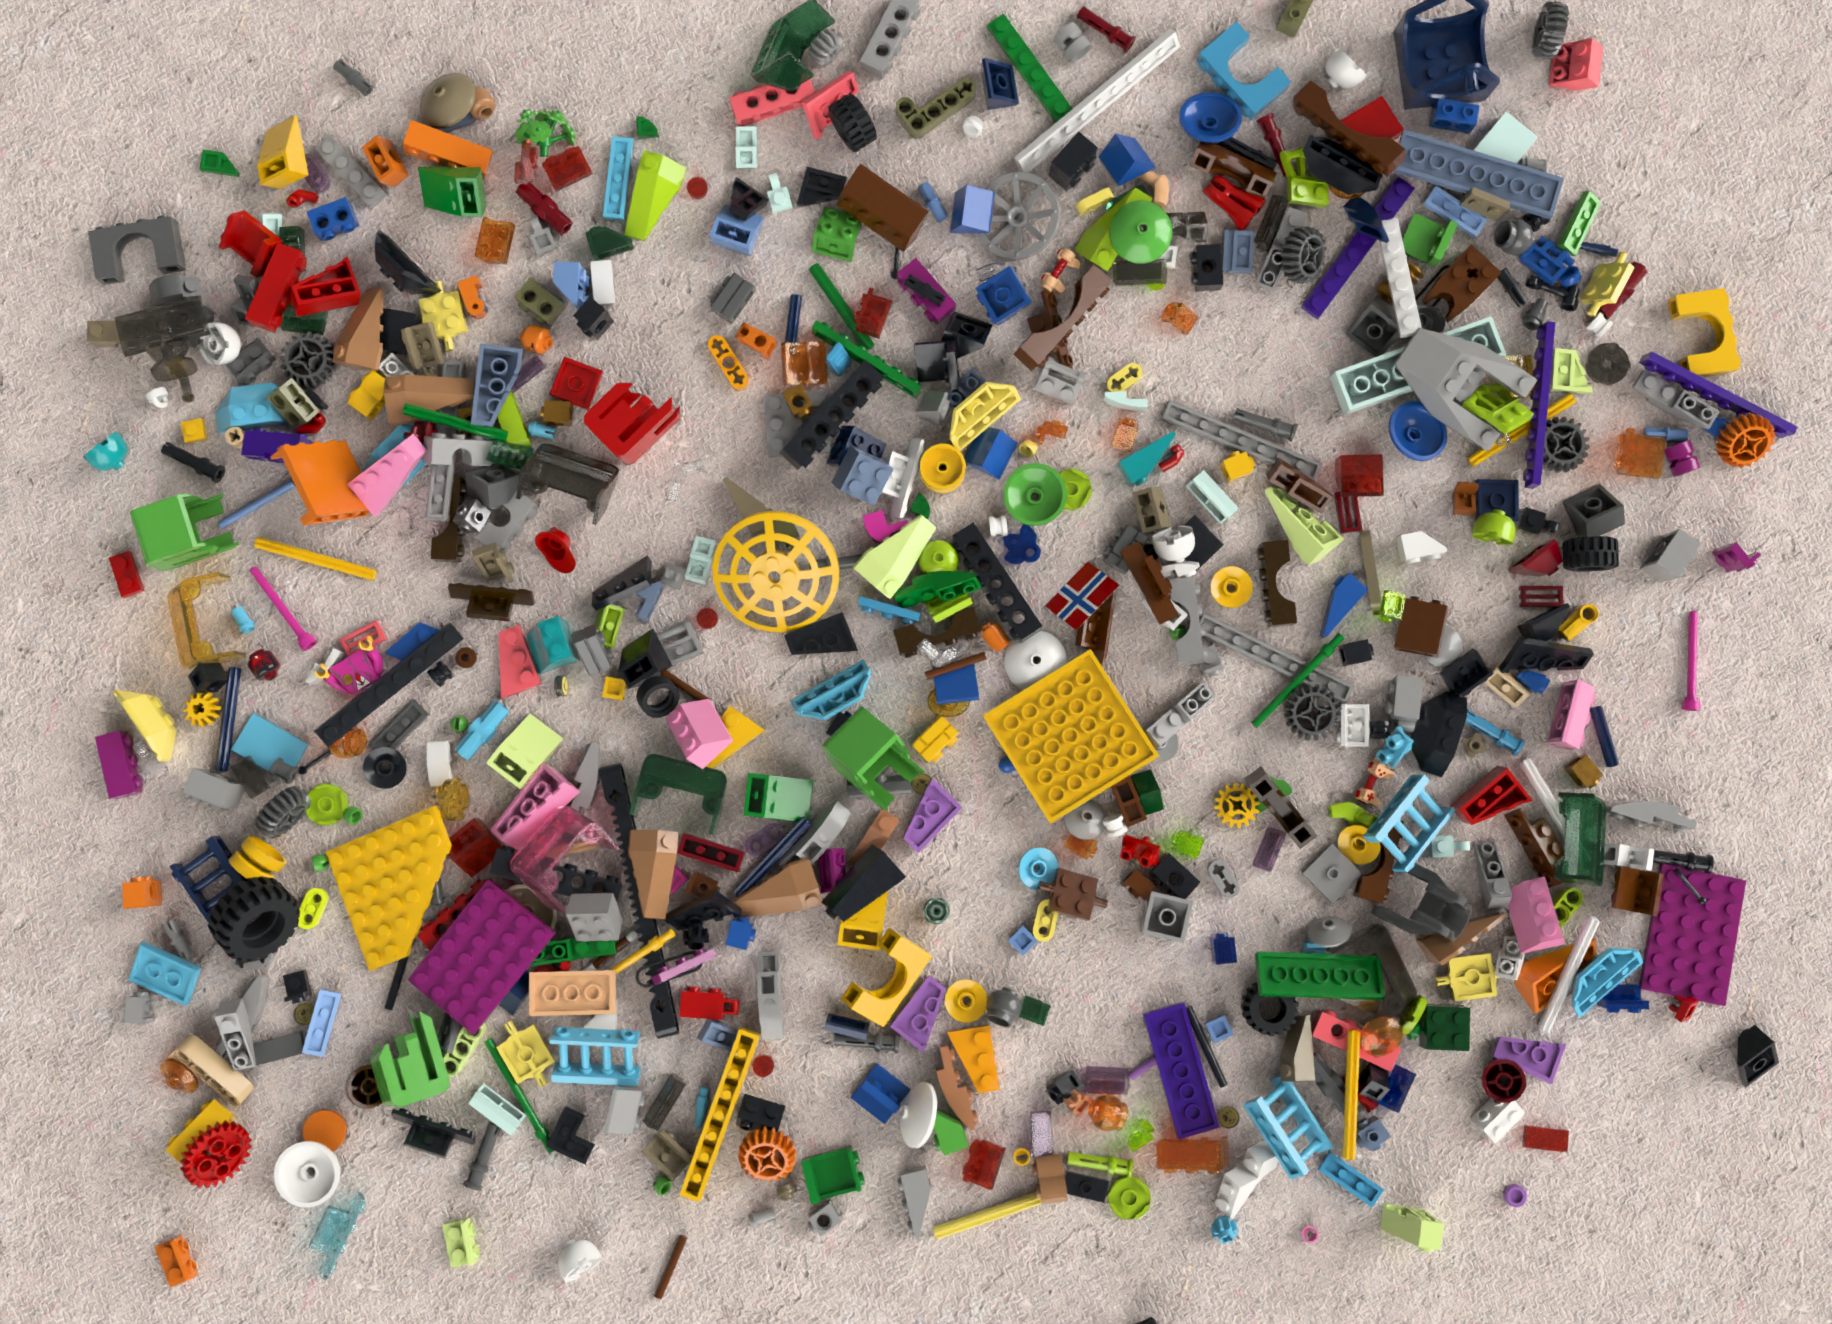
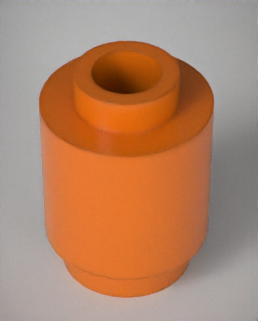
[980,621,1010,653]

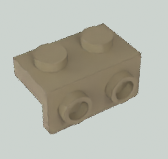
[1459,187,1511,221]
[401,321,445,370]
[472,542,515,583]
[641,1129,693,1181]

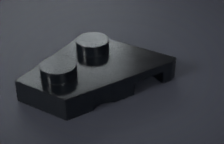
[797,167,847,207]
[729,177,769,221]

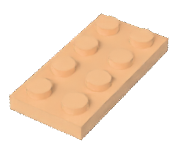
[529,970,616,1016]

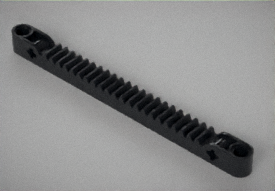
[599,763,679,1039]

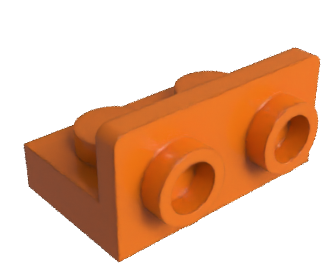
[154,1235,197,1288]

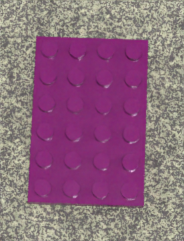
[1638,864,1747,1006]
[407,879,556,1035]

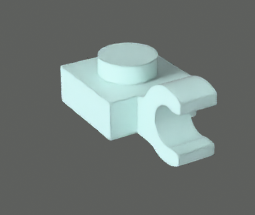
[767,173,793,214]
[1430,836,1470,858]

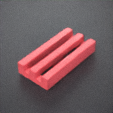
[339,620,388,657]

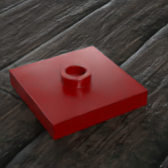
[549,356,604,410]

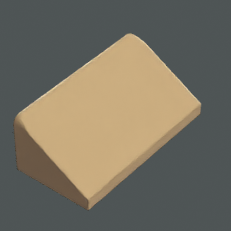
[1484,663,1530,708]

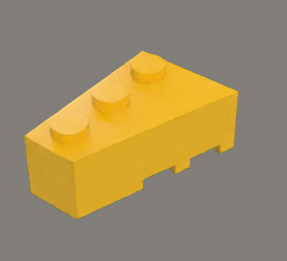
[705,706,766,771]
[165,1099,236,1166]

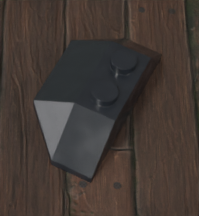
[1303,135,1383,195]
[375,230,442,295]
[1411,691,1467,777]

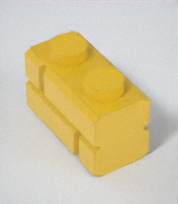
[911,715,959,763]

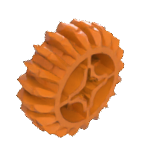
[1715,412,1776,468]
[738,1126,797,1183]

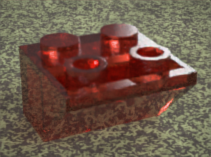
[1335,454,1384,497]
[448,818,502,878]

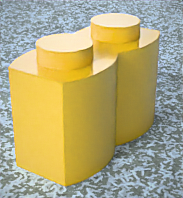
[347,370,385,421]

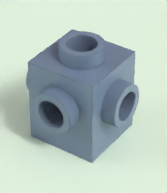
[1356,1115,1391,1151]

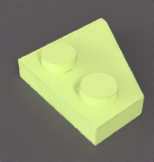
[1550,348,1593,394]

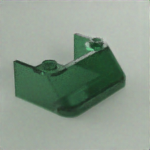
[750,0,836,91]
[629,754,727,838]
[1554,792,1606,887]

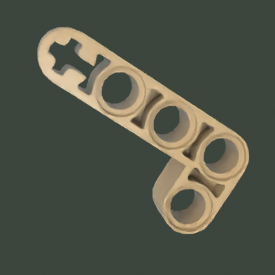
[167,1034,254,1106]

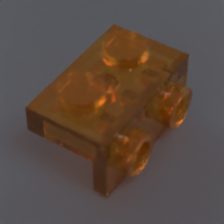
[475,217,515,265]

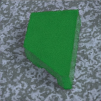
[199,149,240,177]

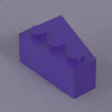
[241,428,313,464]

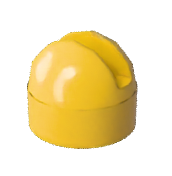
[1013,1148,1030,1166]

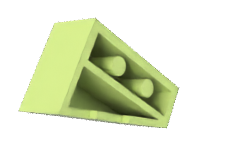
[1380,1203,1444,1253]

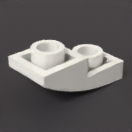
[590,259,616,304]
[379,353,414,377]
[1161,561,1200,578]
[306,648,346,685]
[427,740,453,787]
[1494,936,1525,980]

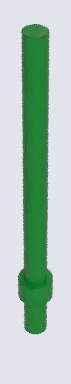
[1251,633,1344,728]
[484,1038,554,1154]

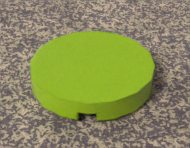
[1059,468,1092,511]
[306,783,349,826]
[1397,995,1427,1035]
[1108,1176,1151,1220]

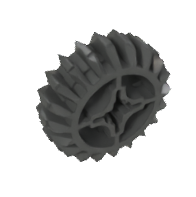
[1531,1,1569,60]
[1280,226,1327,284]
[279,332,336,388]
[1542,416,1590,473]
[1284,684,1342,741]
[255,786,311,839]

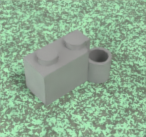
[1386,675,1422,733]

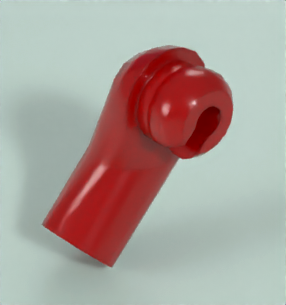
[286,189,319,208]
[296,413,326,434]
[1159,444,1184,472]

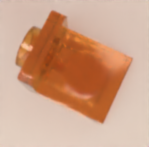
[1111,417,1139,452]

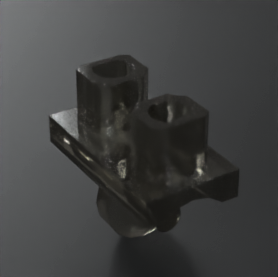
[231,756,271,799]

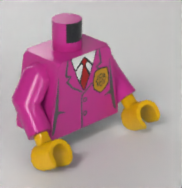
[314,635,383,696]

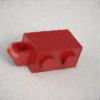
[679,986,740,1020]

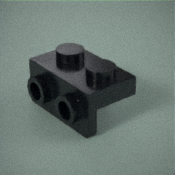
[1440,649,1494,698]
[736,1094,785,1132]

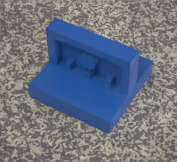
[851,1063,911,1124]

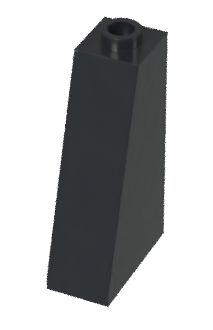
[821,845,906,922]

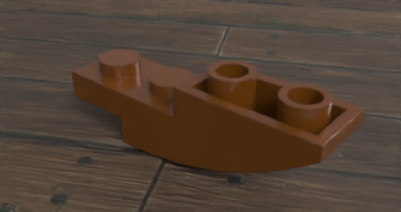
[1110,776,1147,827]

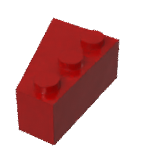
[1449,765,1533,825]

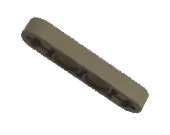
[1359,530,1382,612]

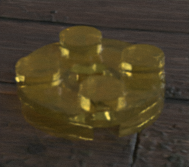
[436,778,470,821]

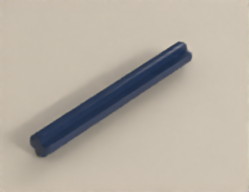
[215,667,241,771]
[733,816,812,897]

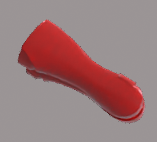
[1202,174,1266,231]

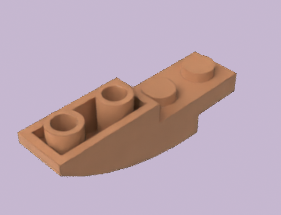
[936,1043,978,1130]

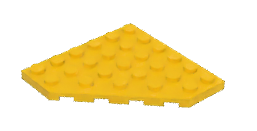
[325,806,452,972]

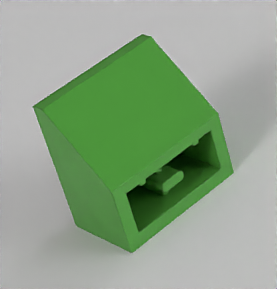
[932,1108,968,1156]

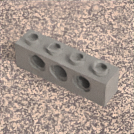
[860,0,921,79]

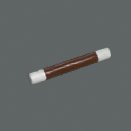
[583,929,639,971]

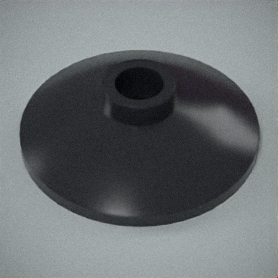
[363,747,407,789]

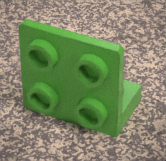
[812,207,862,262]
[1402,213,1458,267]

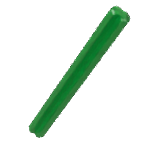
[809,263,875,351]
[402,403,508,442]

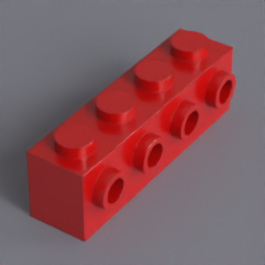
[245,243,307,333]

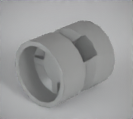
[1054,22,1092,63]

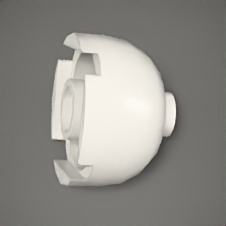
[1325,48,1367,89]
[200,322,241,365]
[1152,526,1195,563]
[557,1239,602,1282]

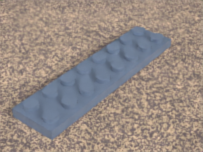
[1393,130,1564,219]

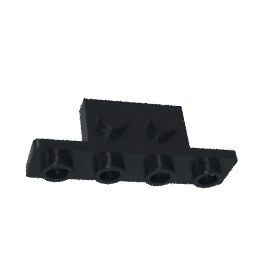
[391,1108,476,1159]

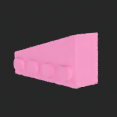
[348,434,427,517]
[491,762,580,850]

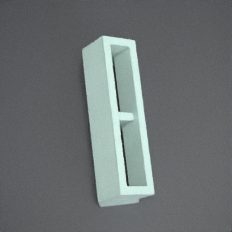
[1186,470,1239,524]
[468,1083,526,1136]

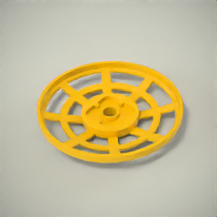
[712,511,839,632]

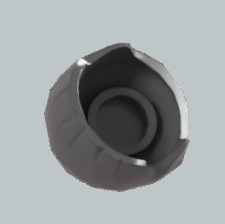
[1417,305,1447,334]

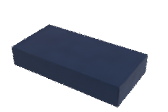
[824,1013,869,1040]

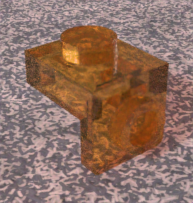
[1161,302,1199,335]
[1035,420,1068,445]
[1063,834,1098,860]

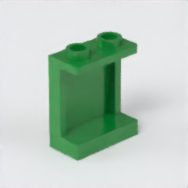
[801,1145,865,1205]

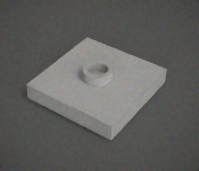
[1301,843,1363,904]

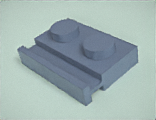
[1222,229,1255,274]

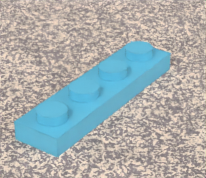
[603,136,634,221]

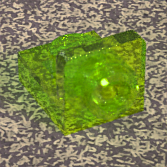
[1373,590,1406,623]
[1171,830,1205,859]
[1127,1117,1155,1153]

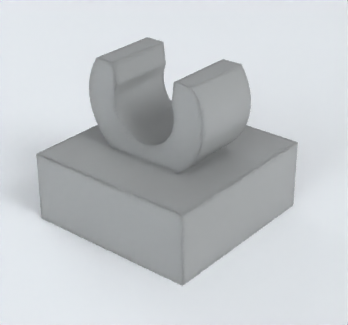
[660,563,686,590]

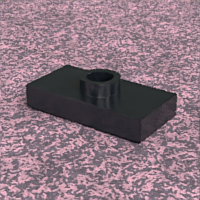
[1065,1170,1109,1203]

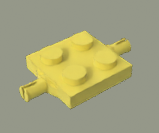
[1580,251,1634,317]
[419,281,468,352]
[1435,953,1501,1002]
[496,1020,556,1088]

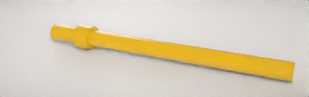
[609,929,675,975]

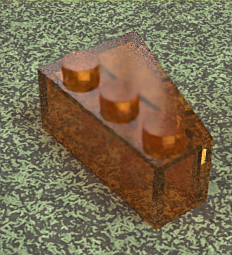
[1156,1136,1229,1174]

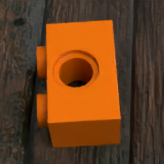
[362,135,409,187]
[122,876,162,909]

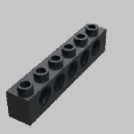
[780,360,884,470]
[951,522,1043,643]
[489,845,622,902]

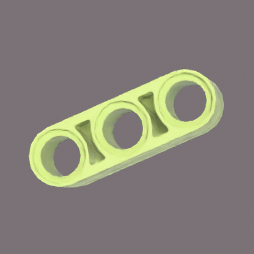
[443,1023,487,1077]

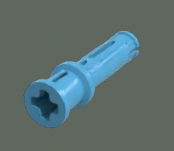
[1465,709,1525,756]

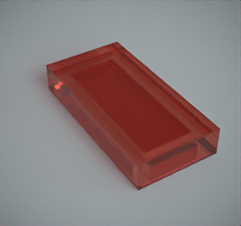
[1522,1125,1569,1153]

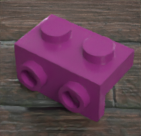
[1712,542,1761,573]
[818,848,846,893]

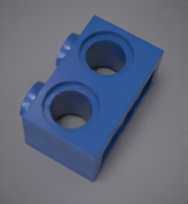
[1429,98,1480,134]
[307,197,360,241]

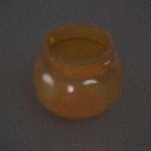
[329,726,367,759]
[1088,1094,1128,1131]

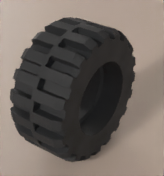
[209,877,300,962]

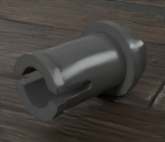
[430,878,446,906]

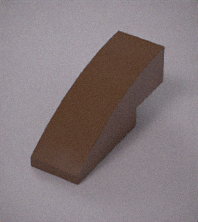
[1266,458,1334,513]

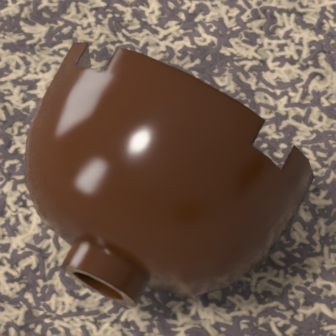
[345,1064,382,1109]

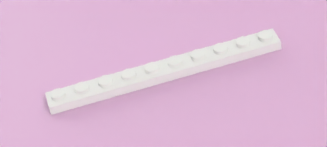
[1014,29,1180,173]

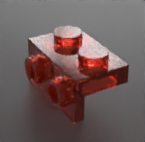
[514,140,538,185]
[542,146,593,192]
[853,287,893,339]
[962,1139,1006,1190]

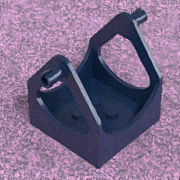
[1393,0,1500,110]

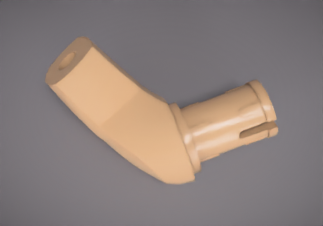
[1138,171,1169,210]

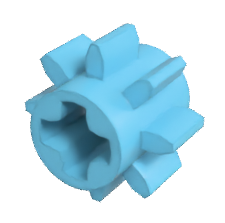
[1211,1215,1238,1243]

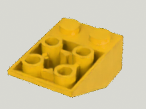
[257,116,308,190]
[837,891,888,951]

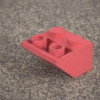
[1549,38,1603,90]

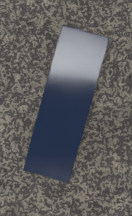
[1343,195,1389,243]

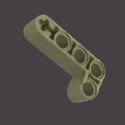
[896,78,976,139]

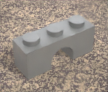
[423,433,492,466]
[476,490,539,553]

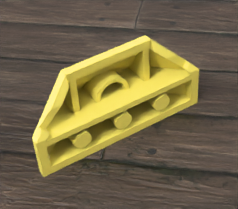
[949,382,1021,451]
[112,689,177,762]

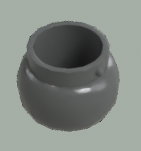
[1494,219,1534,255]
[985,988,1022,1028]

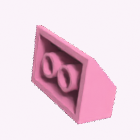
[1547,679,1595,750]
[665,699,733,769]
[1508,876,1565,954]

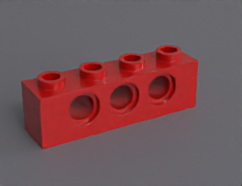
[418,879,488,951]

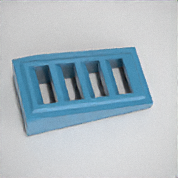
[826,342,851,377]

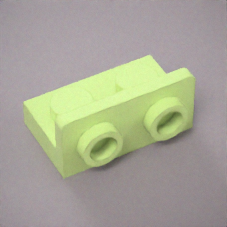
[442,1217,480,1268]

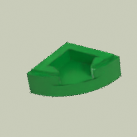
[636,117,659,139]
[909,493,930,520]

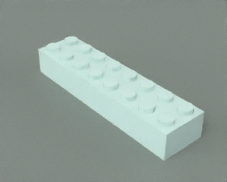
[1330,316,1506,416]

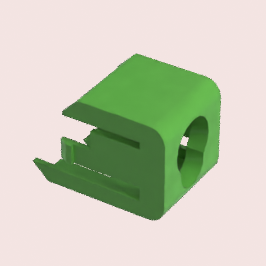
[129,493,239,571]
[821,706,925,811]
[369,1011,450,1107]

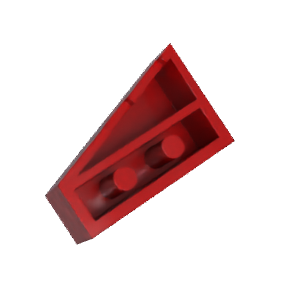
[290,256,361,317]

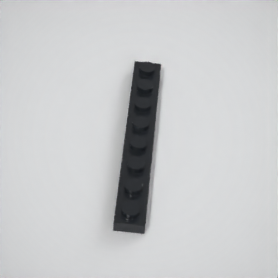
[313,622,464,748]

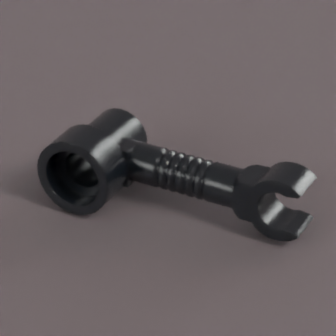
[1525,275,1580,312]

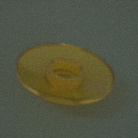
[928,689,970,718]

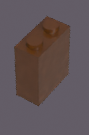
[1394,596,1449,658]

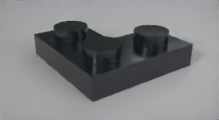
[546,1106,595,1164]

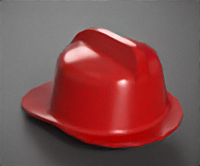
[535,527,576,573]

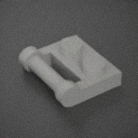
[1035,357,1087,406]
[656,618,704,666]

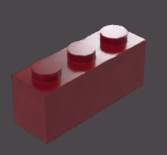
[677,833,747,873]

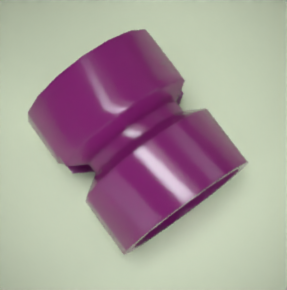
[1663,440,1701,477]

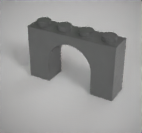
[88,215,186,285]

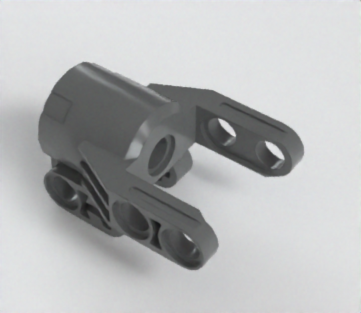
[1371,863,1472,941]

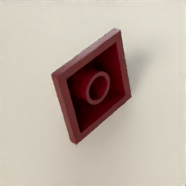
[1508,539,1563,577]

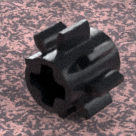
[683,923,709,950]

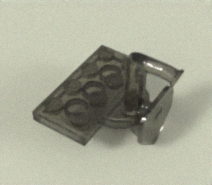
[114,295,211,403]

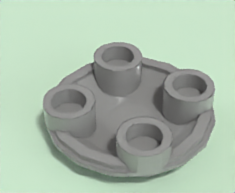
[1424,626,1463,667]

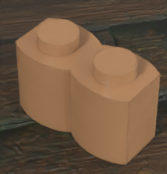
[1032,1154,1068,1204]

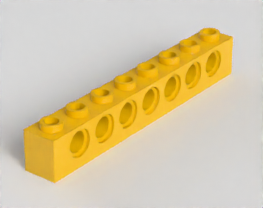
[679,1026,761,1203]

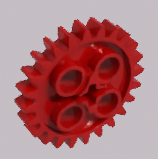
[180,1120,252,1188]

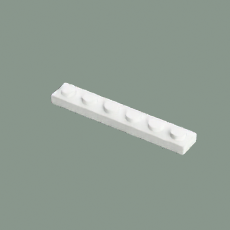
[1379,218,1422,338]

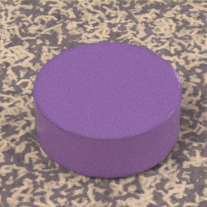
[1503,1184,1527,1207]

